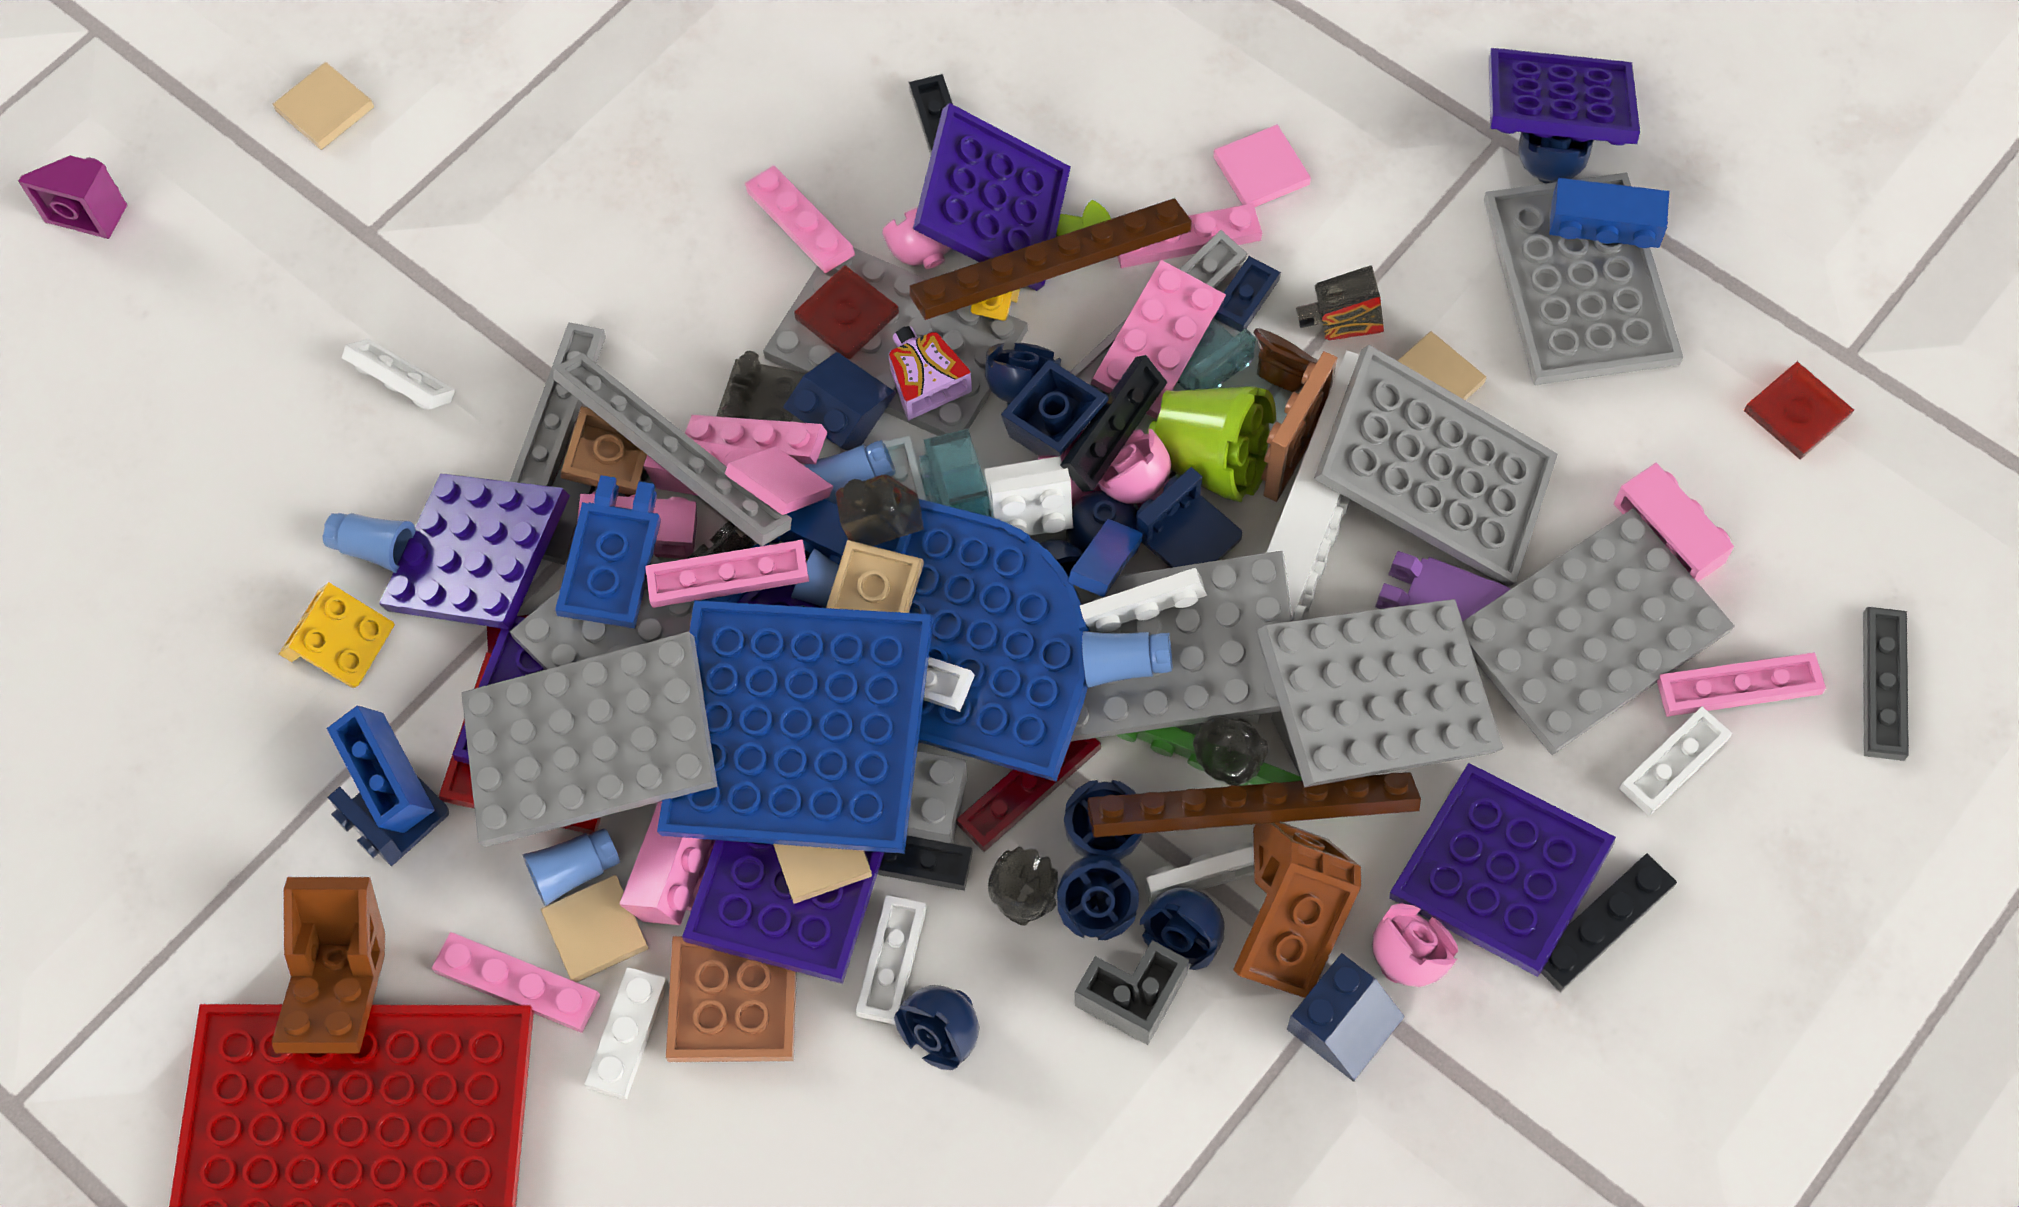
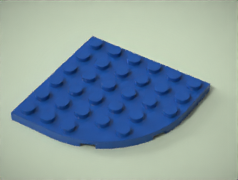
[895,498,1090,782]

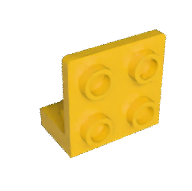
[278,582,395,688]

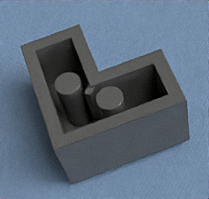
[1075,940,1189,1045]

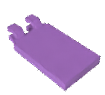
[1375,551,1512,622]

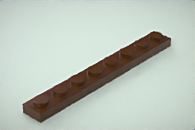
[909,198,1192,320]
[1088,772,1421,837]

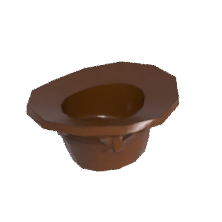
[1253,328,1318,393]

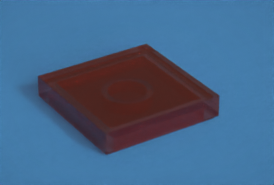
[794,265,899,360]
[1744,361,1854,460]

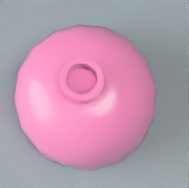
[882,207,951,269]
[1098,429,1171,504]
[1372,903,1458,987]

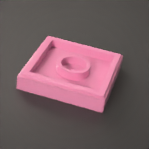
[1214,124,1311,207]
[725,446,833,515]

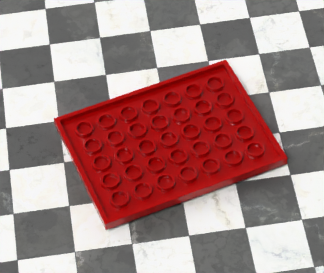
[169,1004,534,1207]

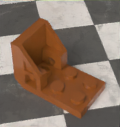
[1233,822,1361,998]
[272,877,385,1053]

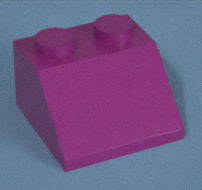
[18,155,127,239]

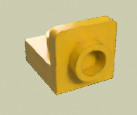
[971,289,1020,321]

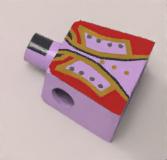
[888,326,972,421]

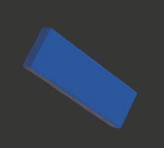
[1068,519,1144,597]

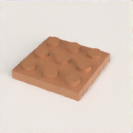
[1261,351,1338,502]
[666,936,797,1062]

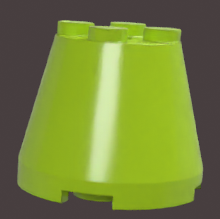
[1147,386,1276,502]

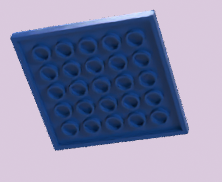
[657,600,933,854]

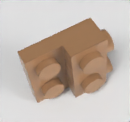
[561,406,647,496]

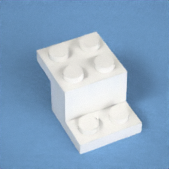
[984,456,1073,536]

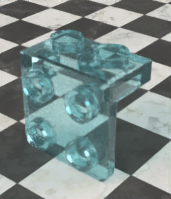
[1177,318,1256,390]

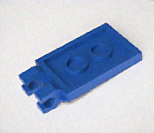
[555,475,661,629]

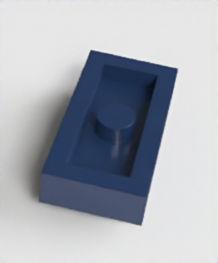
[1214,256,1281,333]

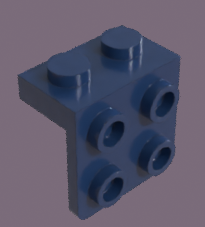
[1136,467,1242,568]
[327,776,449,867]

